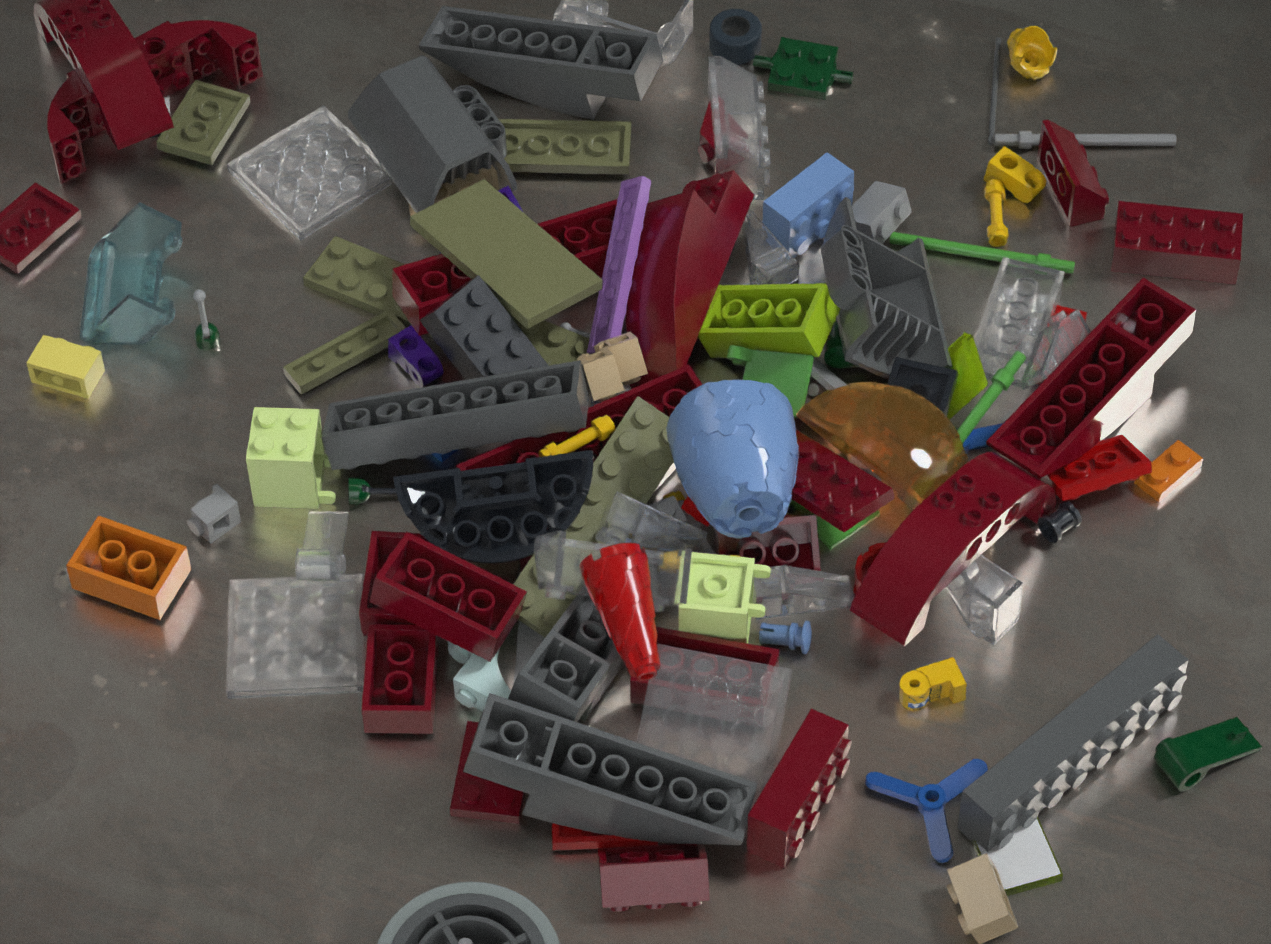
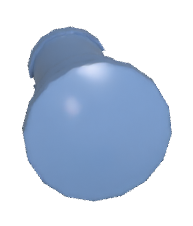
[759,620,812,654]

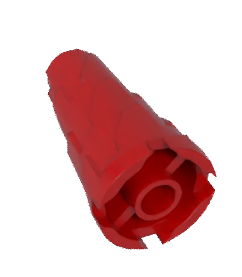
[579,543,661,681]

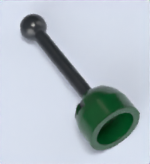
[348,478,397,504]

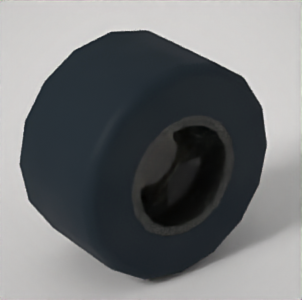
[709,9,762,65]

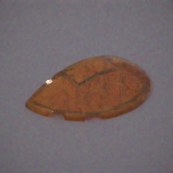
[796,382,968,510]

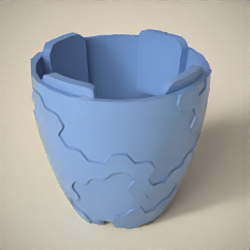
[666,380,799,539]

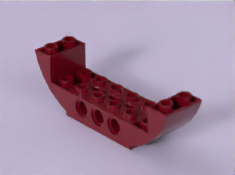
[47,20,263,184]

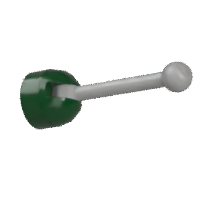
[193,290,220,350]

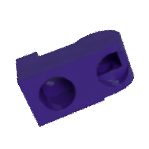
[388,325,444,388]

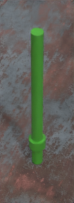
[890,232,1075,274]
[905,351,1026,507]

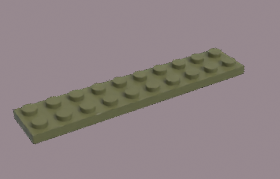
[303,236,589,366]

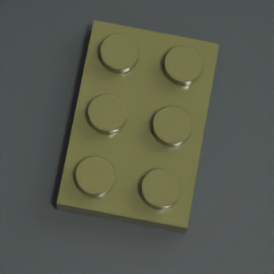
[156,80,251,165]

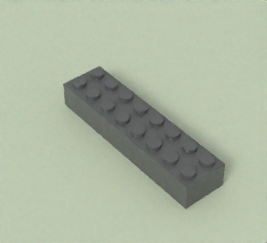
[321,360,590,470]
[957,634,1188,852]

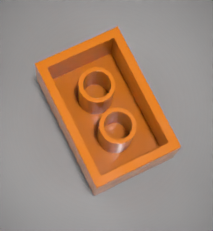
[66,515,192,620]

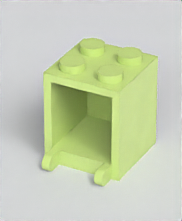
[246,407,336,509]
[679,552,771,643]

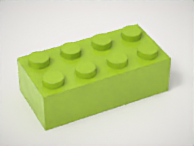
[698,283,840,358]

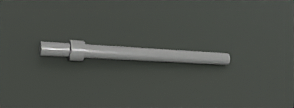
[994,131,1176,149]

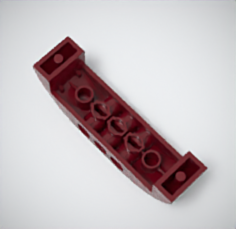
[33,0,174,150]
[849,452,1057,646]

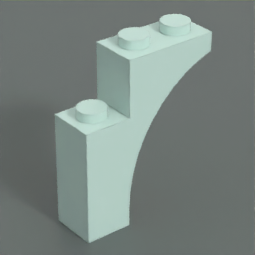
[448,641,511,712]

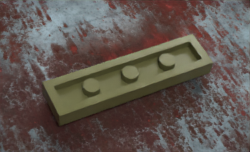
[283,309,406,395]

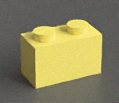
[26,335,105,399]

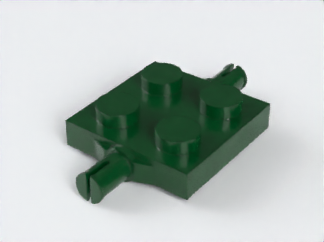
[753,37,854,100]

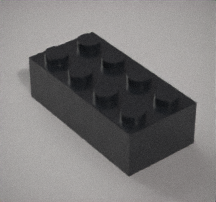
[419,275,549,380]

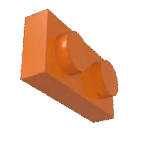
[1134,440,1203,502]

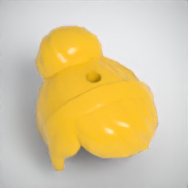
[1007,26,1057,81]

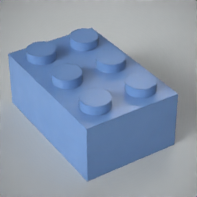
[762,152,854,262]

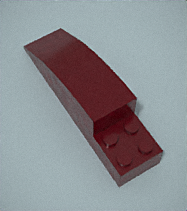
[626,170,754,389]
[986,278,1196,479]

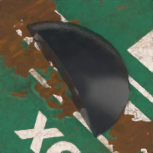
[393,450,594,564]

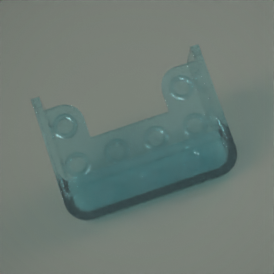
[80,202,183,345]

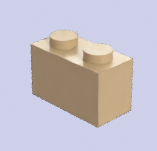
[947,853,1019,944]

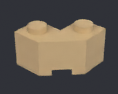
[576,332,648,402]

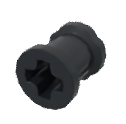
[1037,501,1082,543]

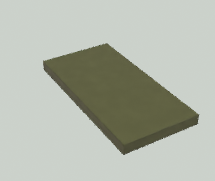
[410,179,603,329]

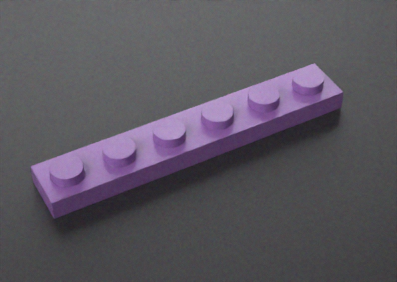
[587,176,651,355]

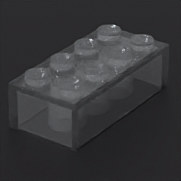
[974,257,1064,389]

